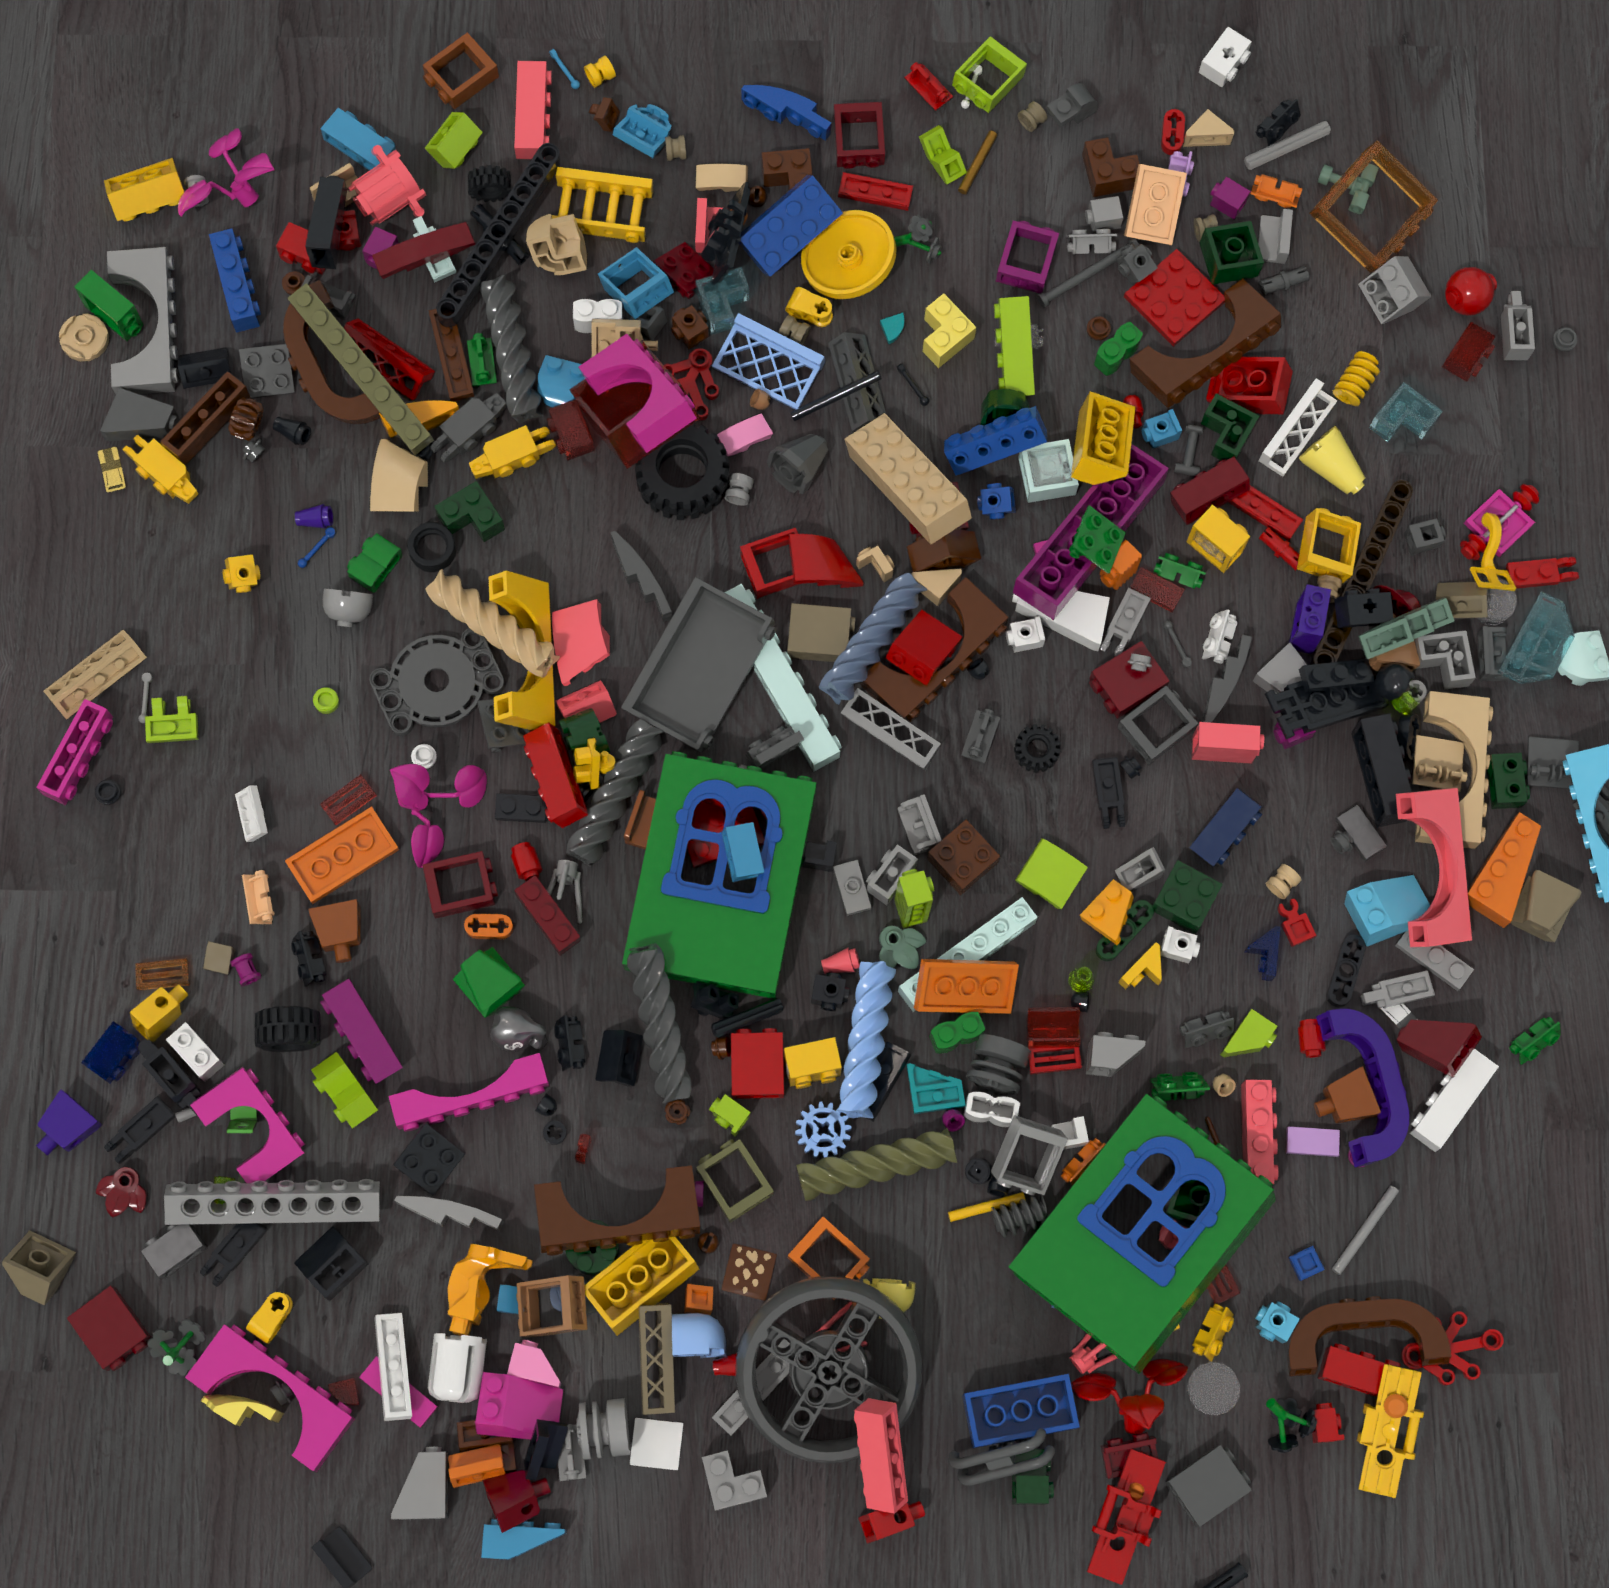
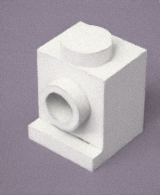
[1006,616,1045,653]
[1160,926,1201,964]

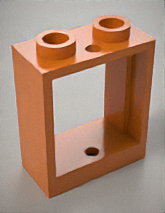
[787,1217,870,1300]

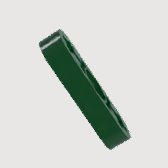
[1096,900,1154,961]

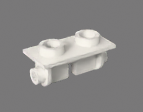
[1202,610,1237,664]

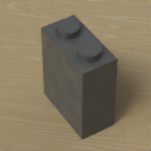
[1165,1445,1252,1527]

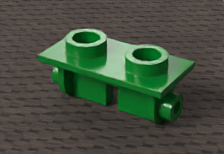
[467,333,497,386]
[1153,553,1206,589]
[1509,1017,1561,1065]

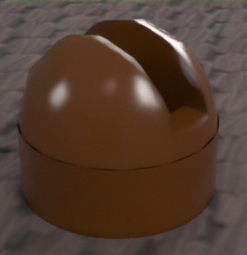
[748,186,767,207]
[698,1232,719,1254]

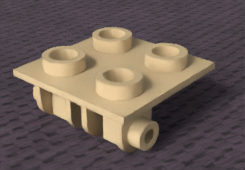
[1412,735,1467,792]

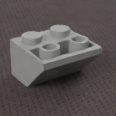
[1358,256,1432,324]
[1086,1032,1146,1077]

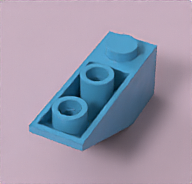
[481,1519,566,1560]

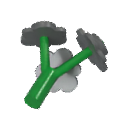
[894,214,942,264]
[147,1319,206,1376]

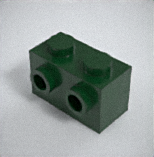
[1487,753,1530,809]

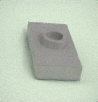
[833,860,871,916]

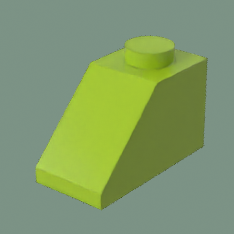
[1220,1009,1277,1058]

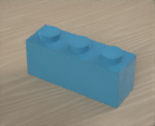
[321,108,396,171]

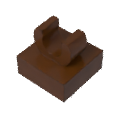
[589,97,620,132]

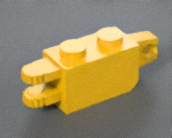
[469,425,556,479]
[123,435,198,504]

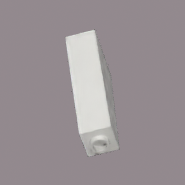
[1012,591,1110,651]

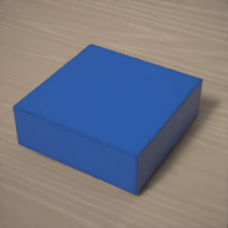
[1288,1246,1325,1281]

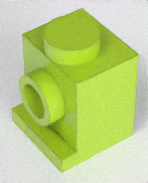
[709,1094,751,1137]

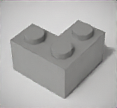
[1414,631,1476,690]
[702,1450,767,1511]

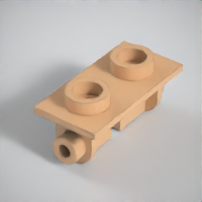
[242,870,275,924]

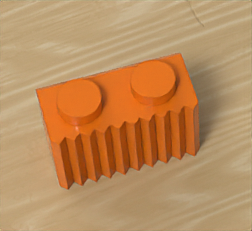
[1099,540,1142,590]

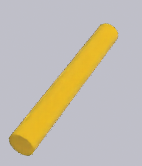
[948,1192,1026,1222]

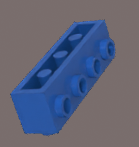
[209,228,261,333]
[944,406,1047,476]

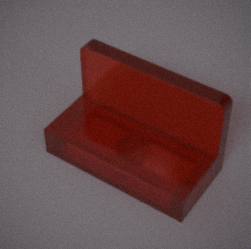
[1026,1007,1080,1047]

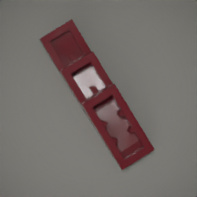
[372,222,476,279]

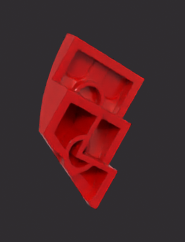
[788,534,863,588]

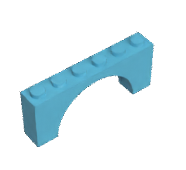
[1563,744,1609,903]

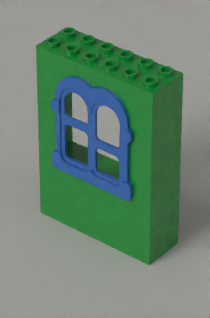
[622,752,817,999]
[1009,1094,1276,1374]

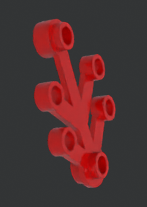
[650,348,719,420]
[1401,1311,1504,1386]

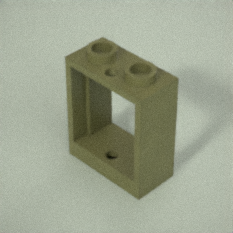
[696,1139,774,1223]

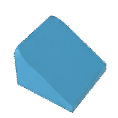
[497,1284,519,1314]

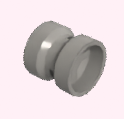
[725,473,754,506]

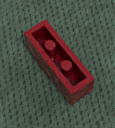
[1170,456,1250,525]
[514,876,581,956]

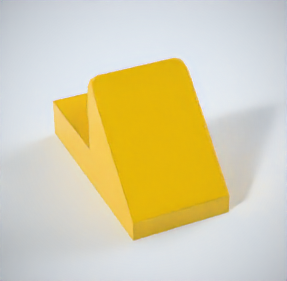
[1118,942,1162,990]

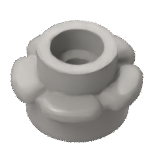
[1127,654,1152,672]

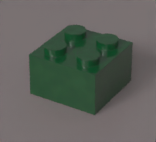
[1199,221,1264,285]
[1152,860,1223,934]

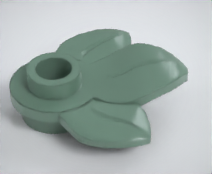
[879,926,926,969]

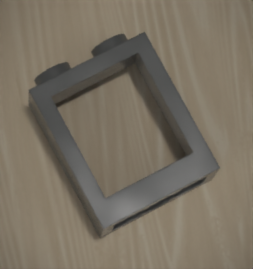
[1117,686,1198,765]

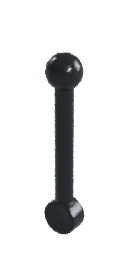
[897,364,929,406]

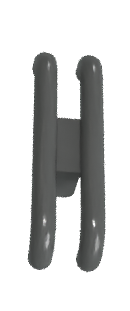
[949,1428,1055,1486]

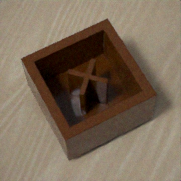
[927,819,1000,896]

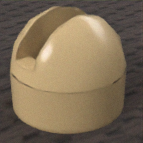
[1213,1074,1236,1097]

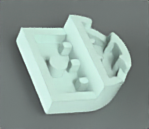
[1554,630,1609,686]

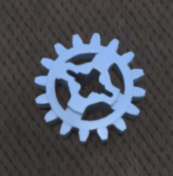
[795,1102,851,1158]

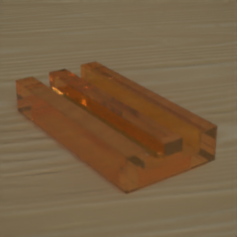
[135,958,190,990]

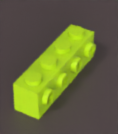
[994,296,1035,396]
[894,869,934,929]

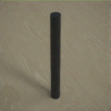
[791,370,882,421]

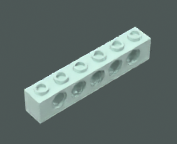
[898,897,1038,1012]

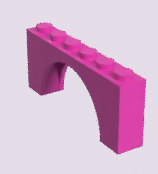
[578,334,697,453]
[185,1324,355,1472]

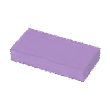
[1286,1127,1340,1157]

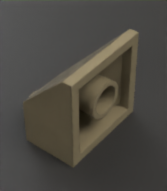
[2,1230,76,1305]

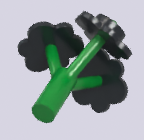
[1266,1398,1317,1453]

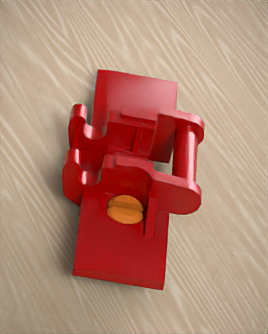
[1087,1449,1166,1585]

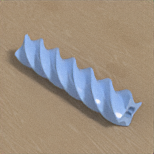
[837,961,896,1118]

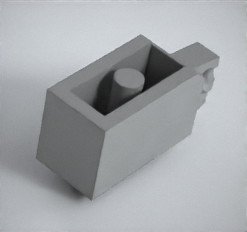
[1501,291,1535,360]

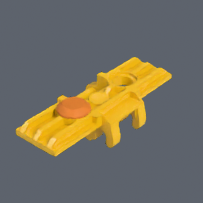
[1357,1364,1424,1498]

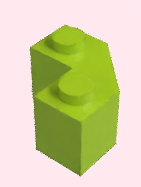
[311,1052,378,1129]

